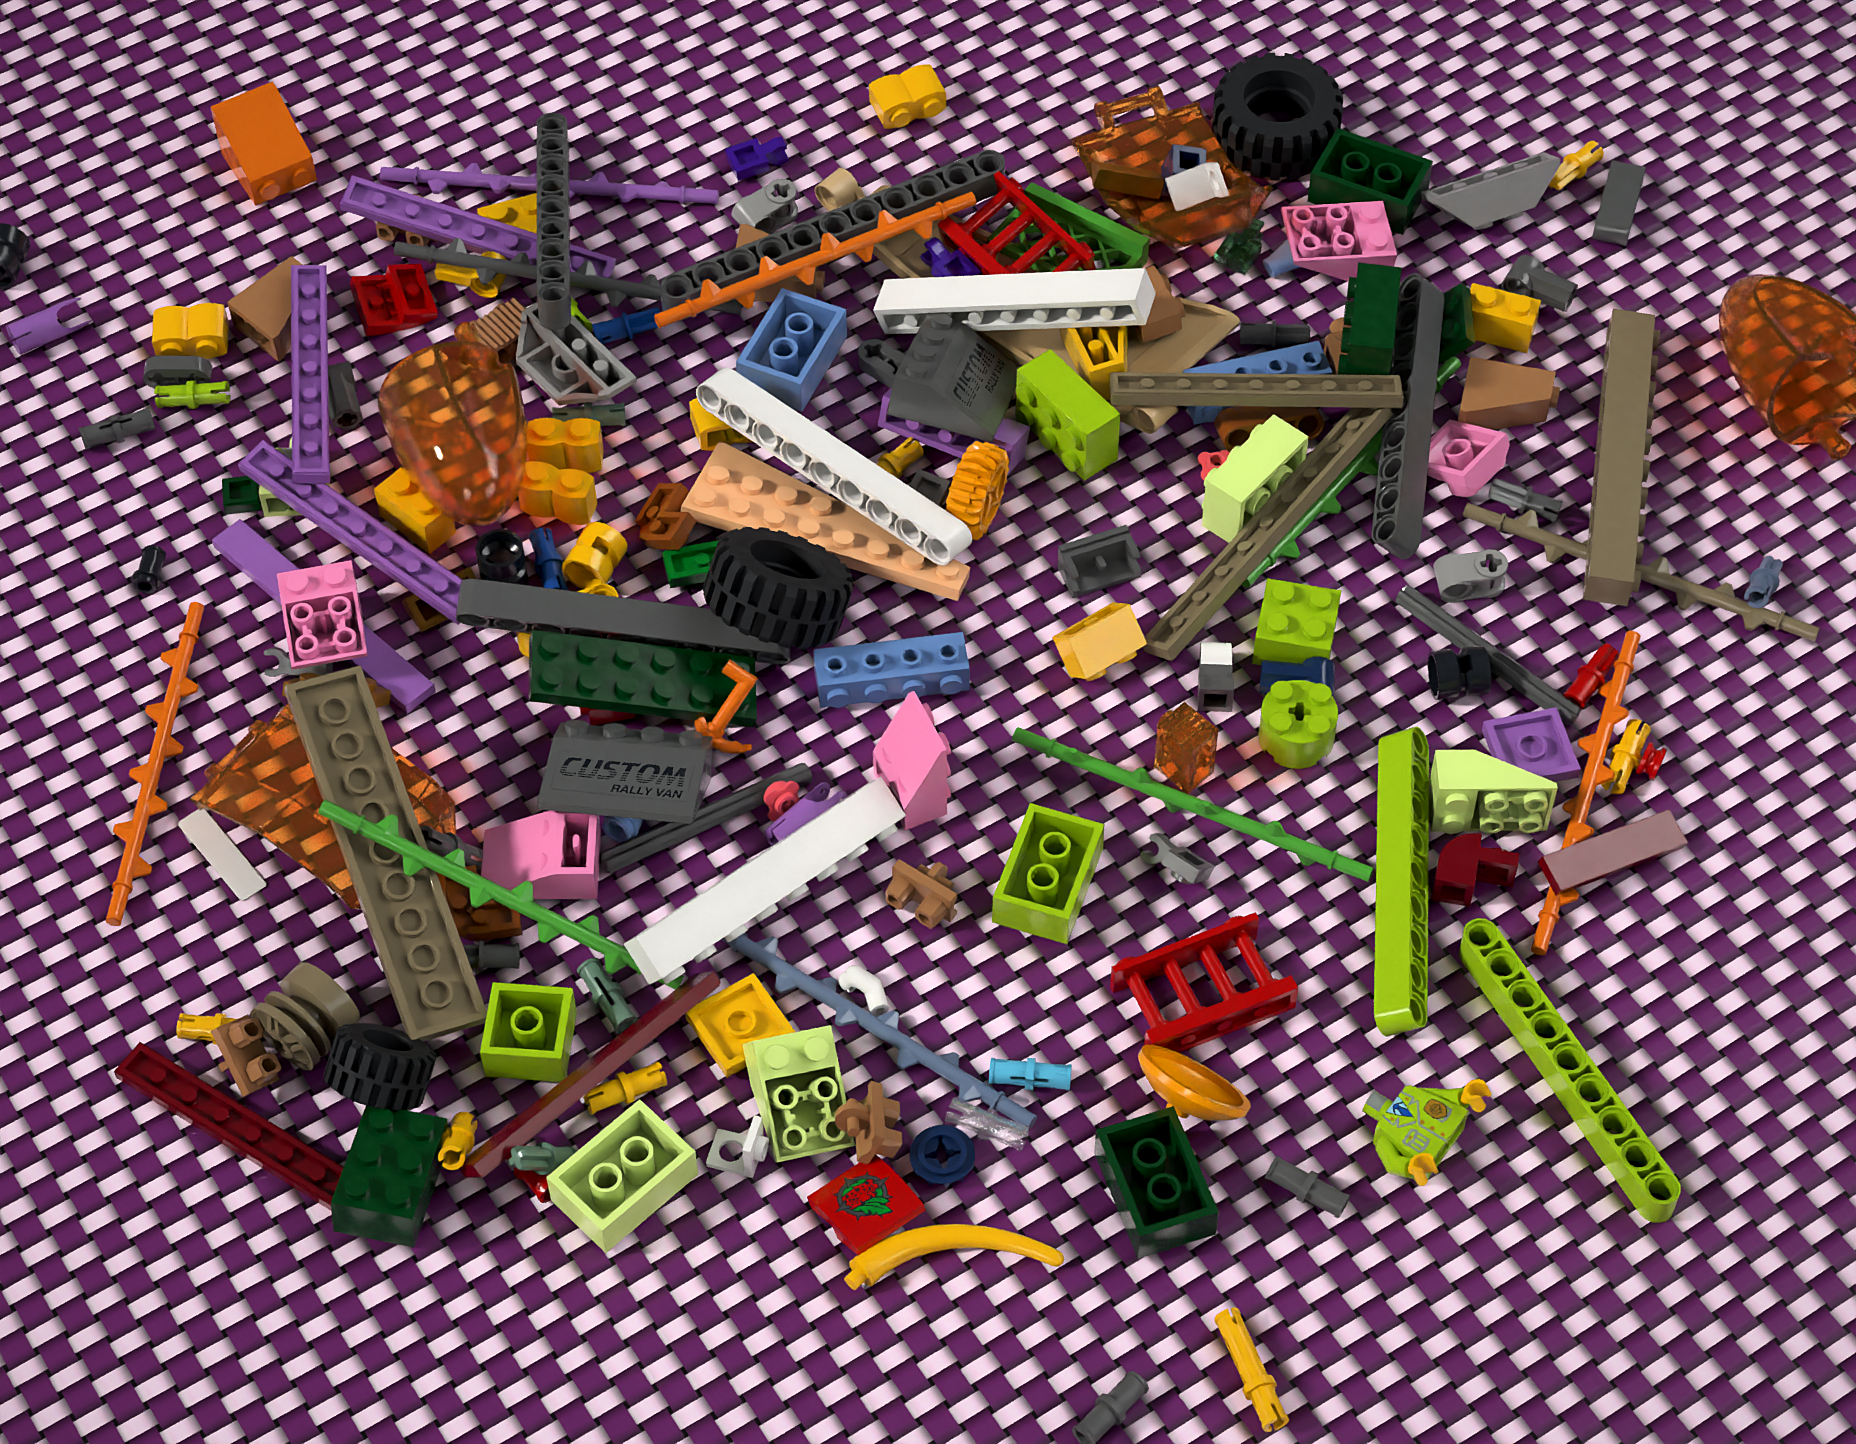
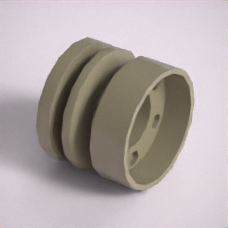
[250,962,361,1071]

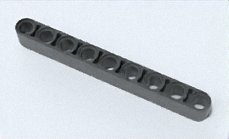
[537,113,571,330]
[1371,273,1445,560]
[456,579,792,664]

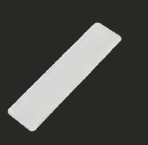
[178,808,267,901]

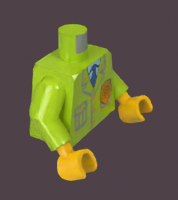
[1362,1079,1492,1186]

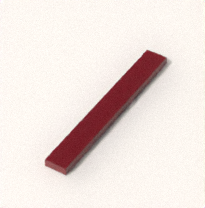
[459,971,721,1178]
[114,1042,344,1210]

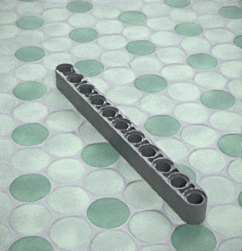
[660,150,1005,320]

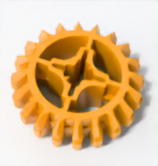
[945,441,1009,540]

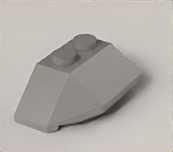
[1421,152,1561,229]
[516,302,637,406]

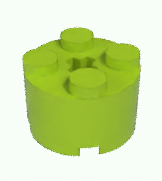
[1258,680,1338,769]

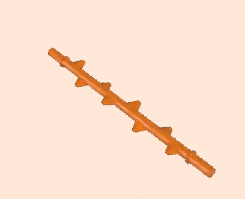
[654,192,977,328]
[105,602,204,926]
[1531,631,1641,956]

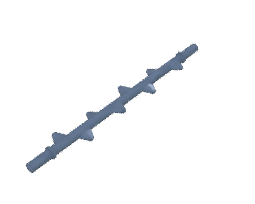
[721,933,1037,1130]

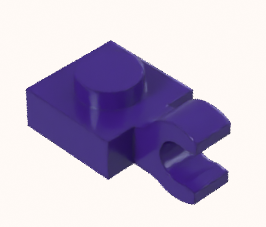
[725,137,789,181]
[920,237,982,277]

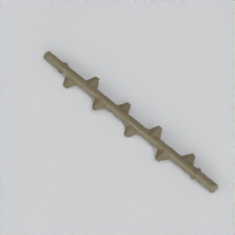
[1463,503,1820,642]

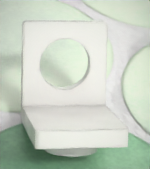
[1165,162,1229,211]
[706,1115,769,1178]

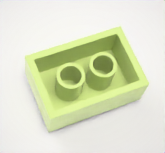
[1202,414,1309,543]
[546,1099,698,1253]

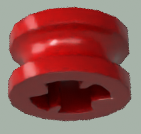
[1636,742,1667,781]

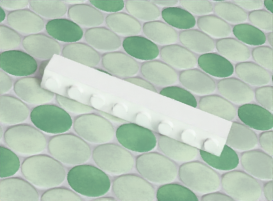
[873,268,1156,334]
[624,777,906,984]

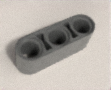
[1592,160,1646,246]

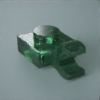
[1214,217,1264,276]

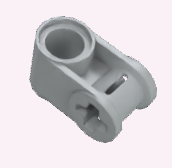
[732,179,798,234]
[1433,549,1508,603]

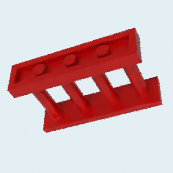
[937,171,1096,275]
[1110,912,1298,1053]

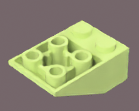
[1429,750,1558,834]
[742,1025,856,1163]

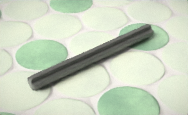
[1396,585,1581,726]
[600,763,812,873]

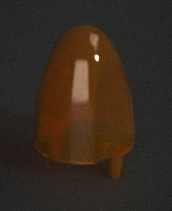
[1718,274,1856,460]
[378,322,527,526]

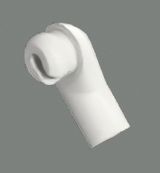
[839,965,889,1016]

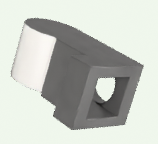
[1198,642,1234,712]

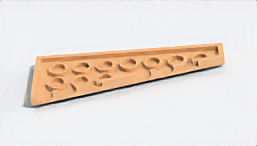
[681,441,970,601]

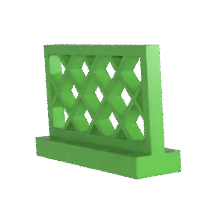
[987,182,1150,273]

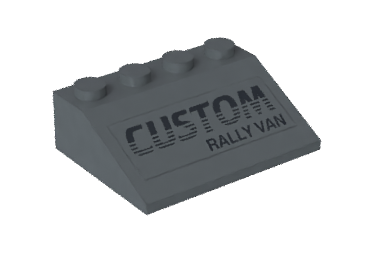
[887,313,1020,442]
[537,720,713,824]

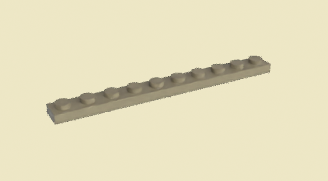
[1143,407,1393,661]

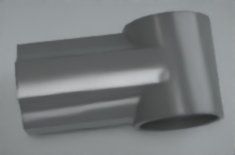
[1502,255,1578,312]
[328,361,363,431]

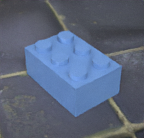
[736,288,847,412]

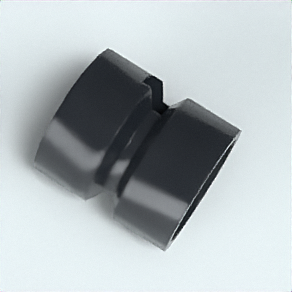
[0,223,31,290]
[475,529,528,585]
[1427,645,1491,700]

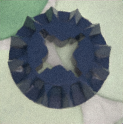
[909,1125,975,1188]

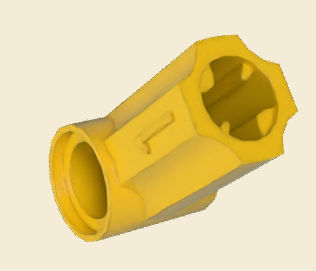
[435,251,507,298]

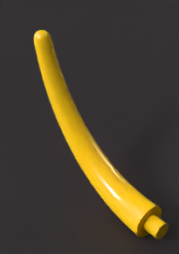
[844,1224,1064,1290]

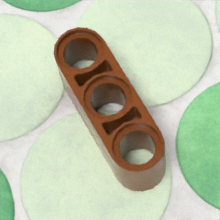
[1214,406,1325,452]

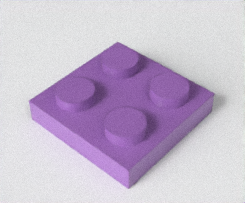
[1482,707,1581,782]

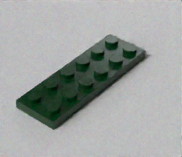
[529,630,757,727]

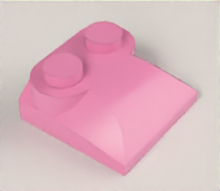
[1427,419,1510,497]

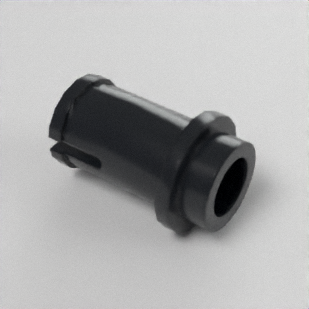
[132,545,166,594]

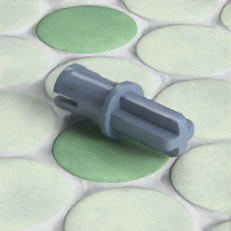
[1744,556,1783,608]

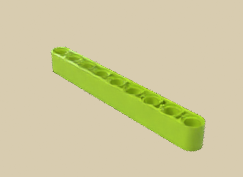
[1374,726,1429,1037]
[1459,918,1681,1223]

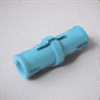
[989,1058,1072,1091]

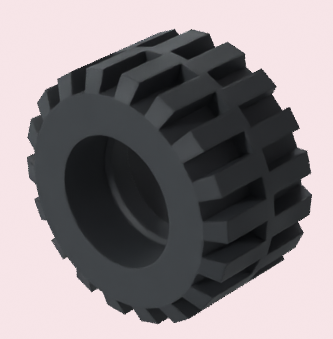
[323,1023,436,1111]

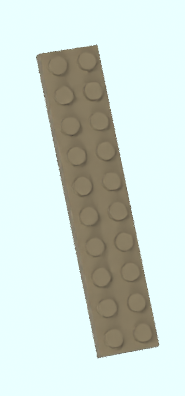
[284,665,487,1042]

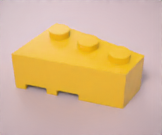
[1060,326,1128,400]

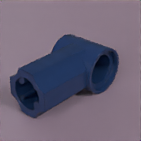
[1259,657,1336,698]

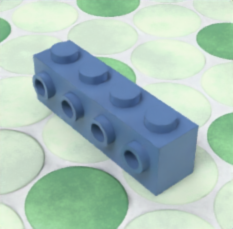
[1183,341,1333,425]
[813,632,970,708]

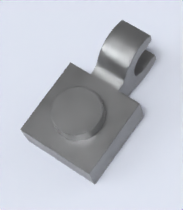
[264,647,333,677]
[1140,833,1215,885]

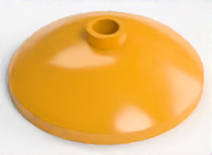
[1138,1045,1251,1121]

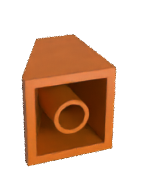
[210,81,317,206]

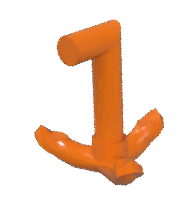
[694,660,758,754]

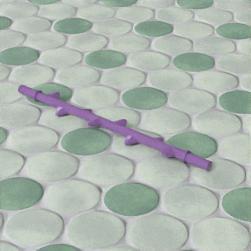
[380,163,719,204]

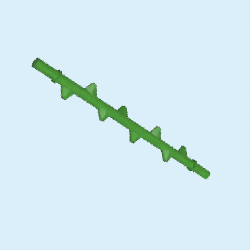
[1241,356,1461,588]
[1012,727,1374,882]
[318,799,684,989]

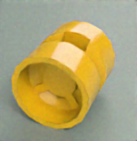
[562,522,628,589]

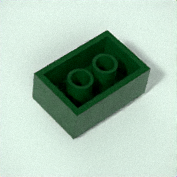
[1307,128,1433,235]
[1337,263,1402,375]
[331,1106,448,1247]
[1094,1106,1219,1259]

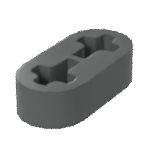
[858,339,905,388]
[143,356,212,389]

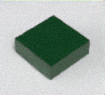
[222,476,262,515]

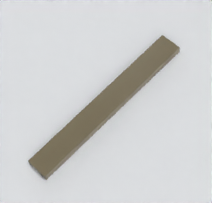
[1110,372,1404,408]

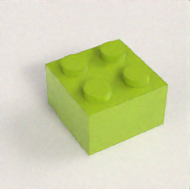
[1252,578,1341,665]
[480,982,577,1082]

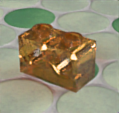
[1154,702,1218,794]

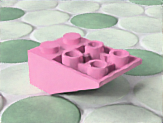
[1281,201,1397,281]
[277,560,368,670]
[873,691,951,831]
[481,810,601,899]

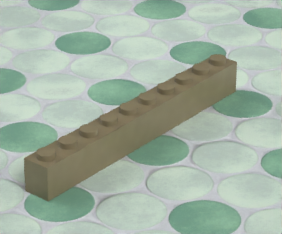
[1583,309,1660,606]

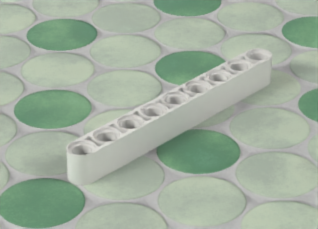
[696,367,972,565]

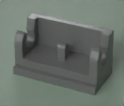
[1057,524,1141,598]

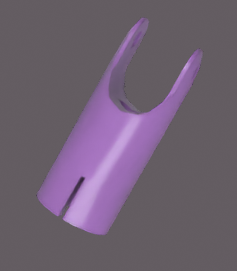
[6,297,91,355]
[764,782,847,846]

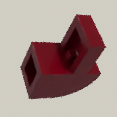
[1431,833,1520,907]

